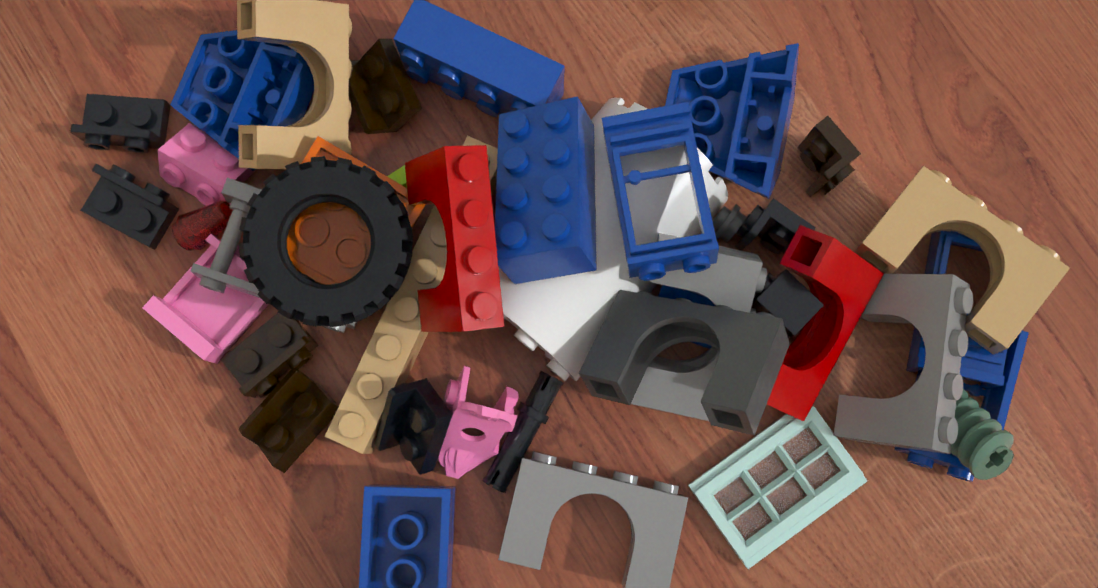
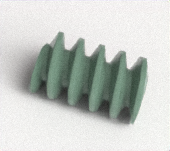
[951,389,1014,480]

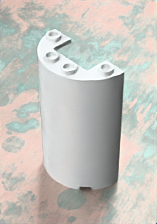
[498,97,728,381]

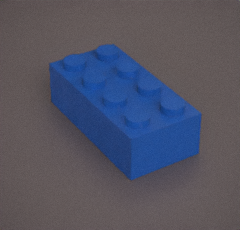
[393,0,565,117]
[495,96,597,284]
[359,484,456,588]

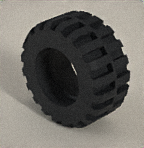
[239,156,413,327]

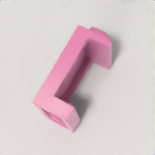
[142,234,269,364]

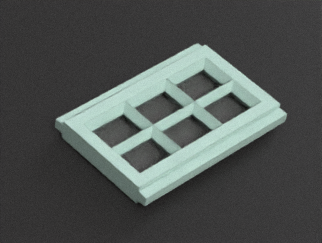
[688,406,867,569]

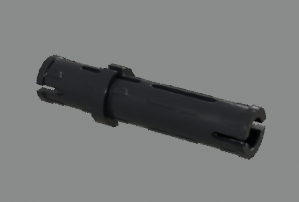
[482,371,564,493]

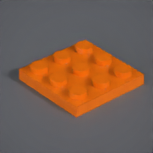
[287,136,427,285]

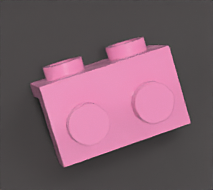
[158,123,255,213]

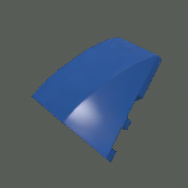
[170,30,314,171]
[665,43,799,199]

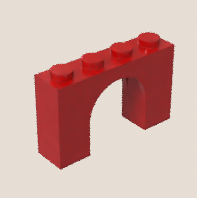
[405,145,504,332]
[767,225,884,421]

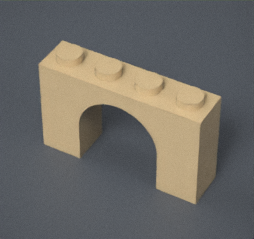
[237,0,352,169]
[855,166,1070,354]

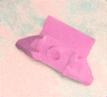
[438,366,519,479]

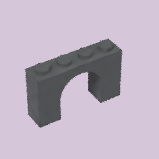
[579,290,790,436]

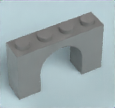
[631,233,767,421]
[834,274,973,454]
[498,451,688,588]

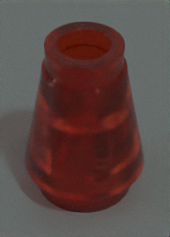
[172,200,233,251]

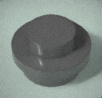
[713,204,747,243]

